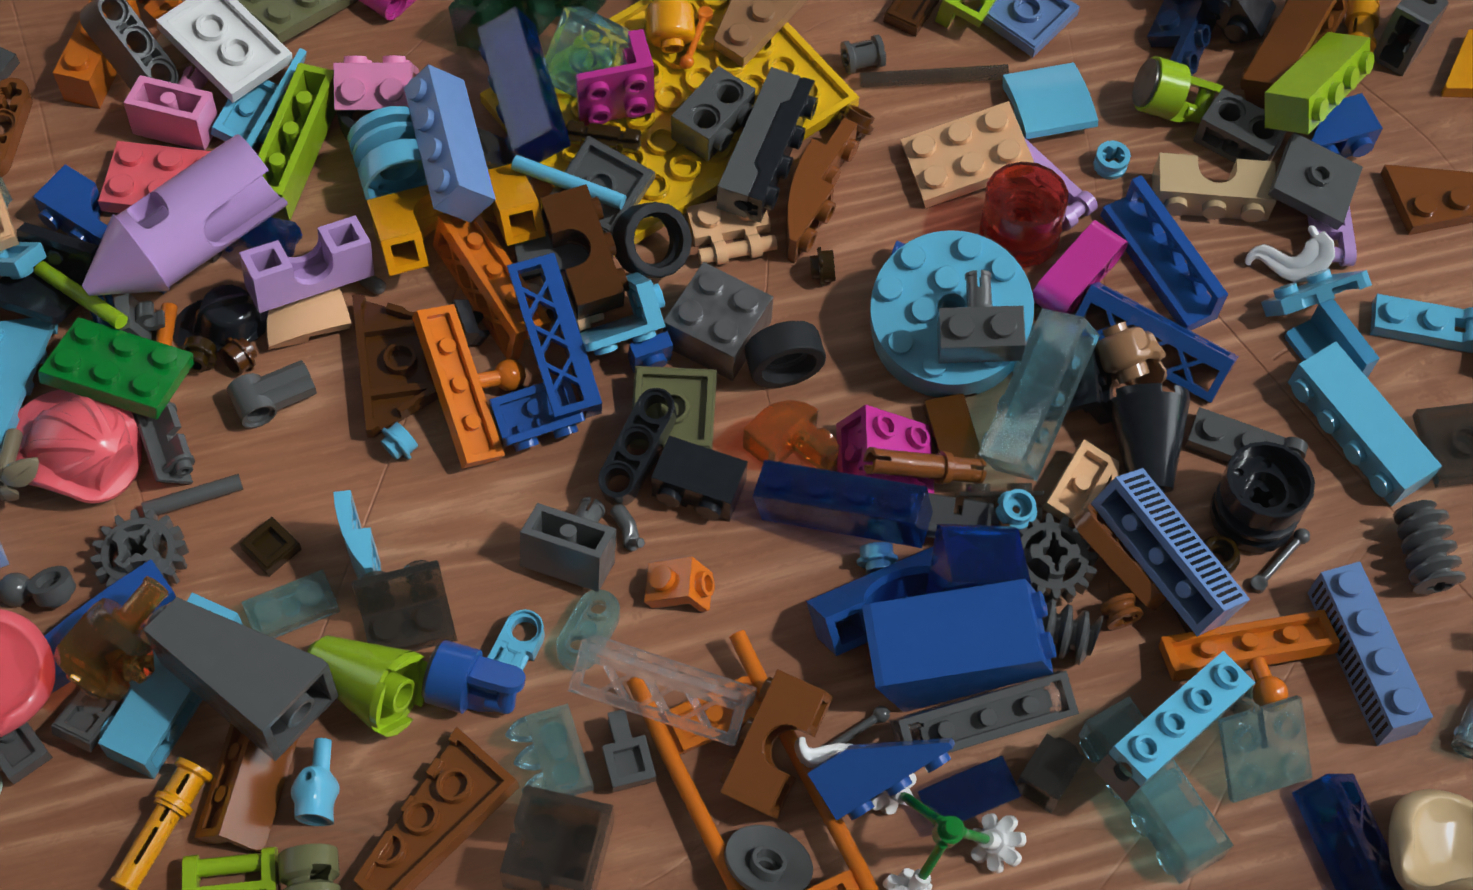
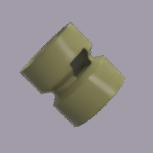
[278,843,341,890]

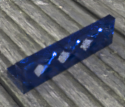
[1292,774,1404,890]

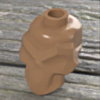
[1095,321,1167,385]

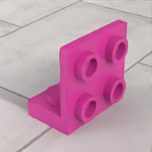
[575,29,655,126]
[836,404,934,501]

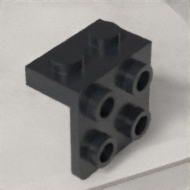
[0,222,99,324]

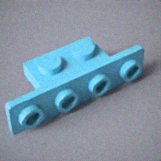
[211,48,307,155]

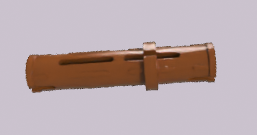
[863,447,987,485]

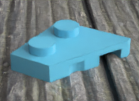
[1261,269,1372,317]

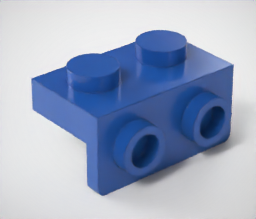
[488,378,585,452]

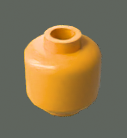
[645,0,696,53]

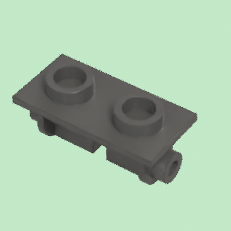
[133,401,195,484]
[913,492,1000,545]

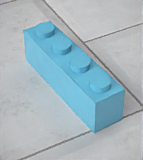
[1287,342,1442,507]
[98,592,243,779]

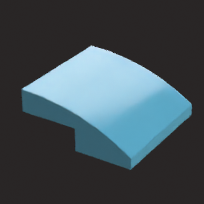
[1002,62,1098,139]
[333,490,383,603]

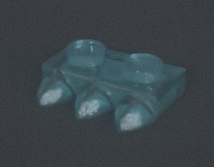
[505,703,594,803]

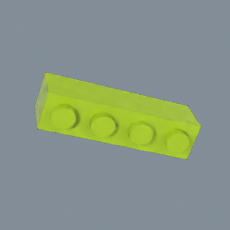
[1265,32,1374,135]
[258,63,336,221]

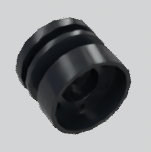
[1209,441,1315,553]

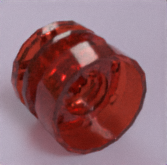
[979,161,1069,268]

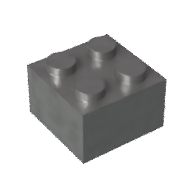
[663,262,774,381]

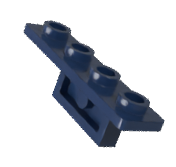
[1147,0,1218,76]

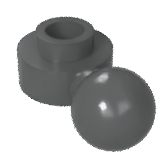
[0,566,76,608]

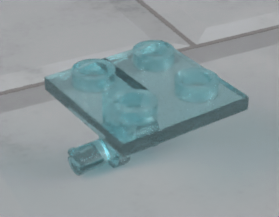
[1218,681,1312,803]

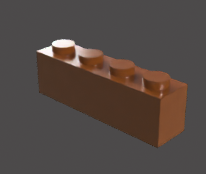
[1240,0,1347,109]

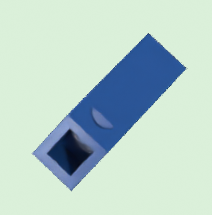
[807,738,955,821]

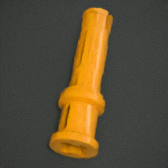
[110,757,213,890]

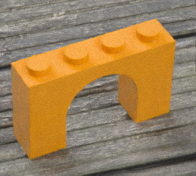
[367,164,546,276]

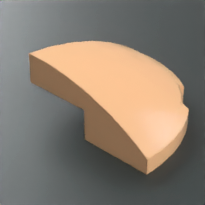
[266,287,352,350]

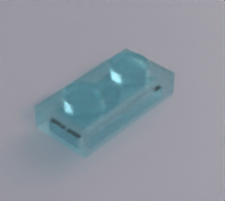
[241,569,340,638]

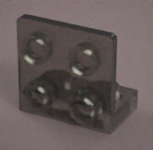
[352,560,457,651]

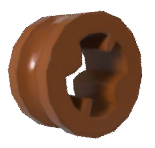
[1099,593,1144,630]

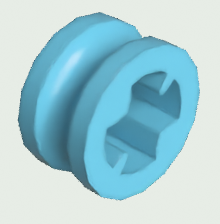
[1093,140,1131,180]

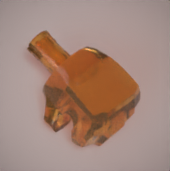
[54,576,169,701]

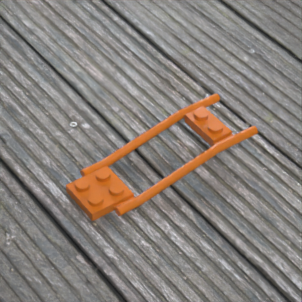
[626,630,879,890]

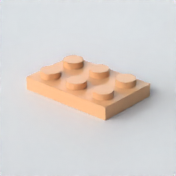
[900,101,1035,208]

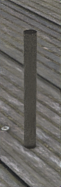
[859,64,1009,88]

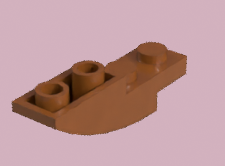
[786,118,859,263]

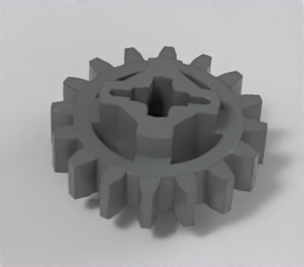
[91,509,189,587]
[1004,513,1099,603]

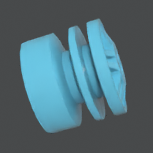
[347,106,428,200]

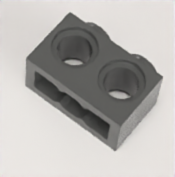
[671,66,755,161]
[1193,88,1287,163]

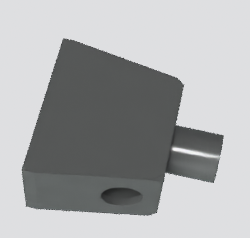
[1373,0,1449,76]

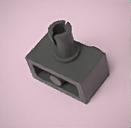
[937,270,1026,363]
[520,497,616,592]

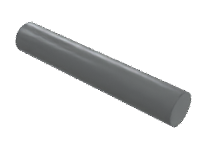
[141,474,243,516]

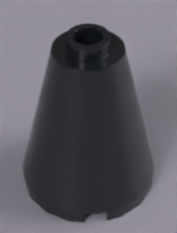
[1107,383,1190,494]

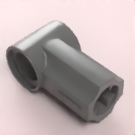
[227,360,317,428]

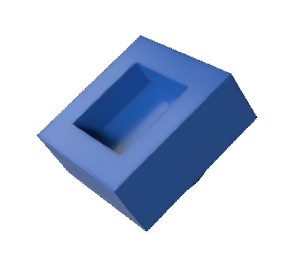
[628,331,673,373]

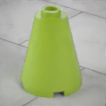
[307,635,428,737]

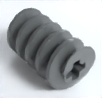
[1393,500,1466,595]
[1042,599,1104,665]

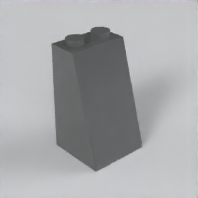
[143,597,339,761]

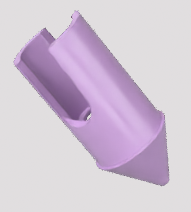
[82,134,288,296]

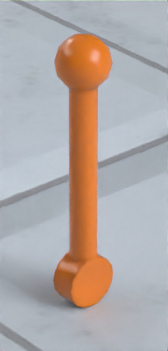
[679,6,713,69]

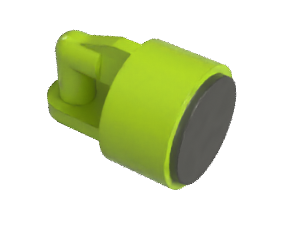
[1132,56,1224,123]

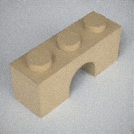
[1152,152,1277,222]

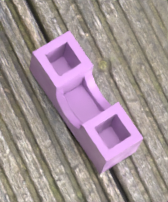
[239,215,374,313]

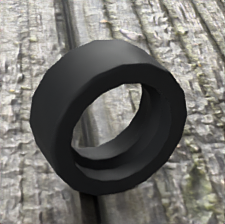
[612,202,692,278]
[745,321,826,388]

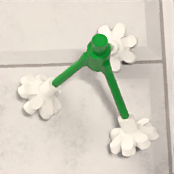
[871,773,1026,890]

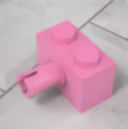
[124,66,218,151]

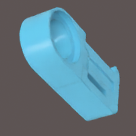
[487,609,545,670]

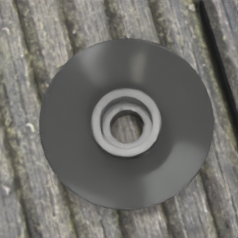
[724,825,813,890]

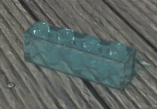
[978,308,1100,482]
[1078,696,1234,884]

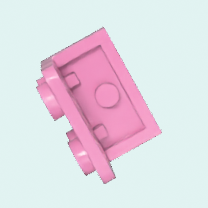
[333,55,419,111]

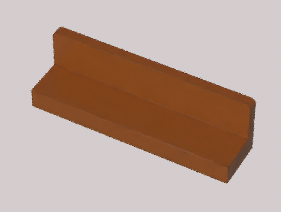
[194,724,298,853]

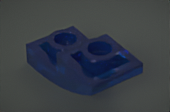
[918,756,1022,827]

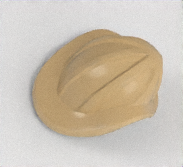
[1388,789,1473,890]

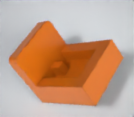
[644,557,715,612]

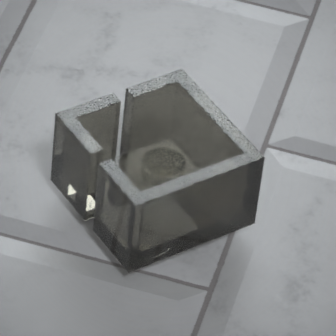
[500,785,615,890]

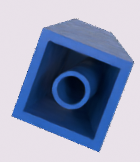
[862,579,1056,712]

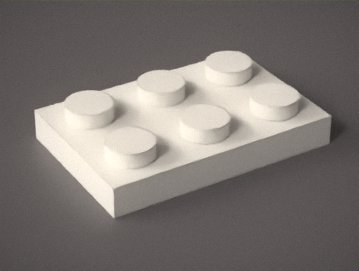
[156,0,293,103]

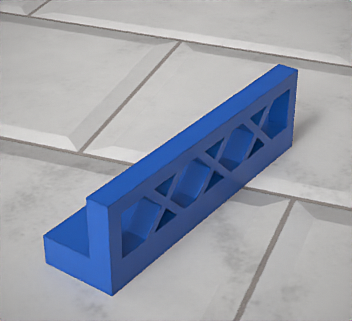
[1100,175,1228,331]
[507,252,603,420]
[1069,282,1239,403]

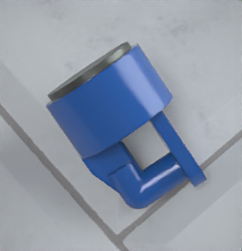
[422,640,526,714]

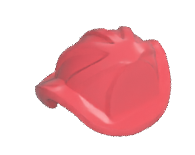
[16,389,143,504]
[0,609,56,738]

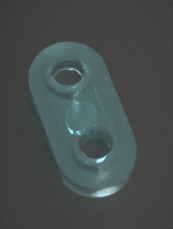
[556,589,620,671]

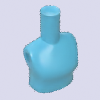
[290,738,340,826]

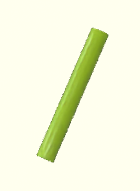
[34,261,128,329]

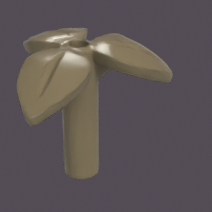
[0,428,39,500]

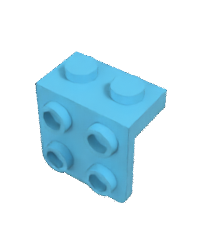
[580,272,665,355]

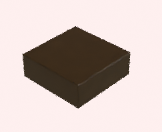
[239,517,302,577]

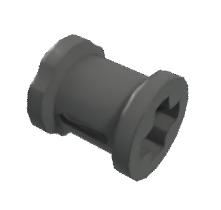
[840,34,886,75]

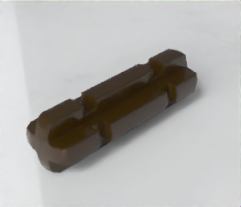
[565,120,642,152]

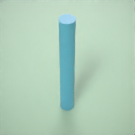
[511,155,626,210]

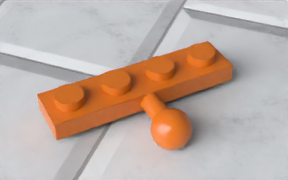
[412,304,526,469]
[1159,609,1340,711]

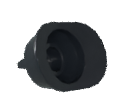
[173,285,269,353]

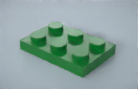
[38,317,194,420]

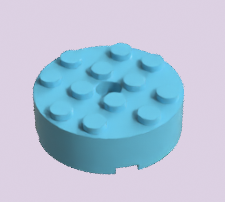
[870,230,1034,398]

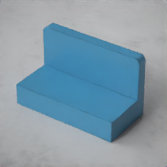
[1284,299,1380,378]

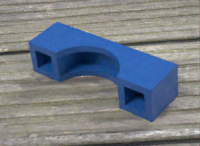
[33,164,172,294]
[806,536,988,656]

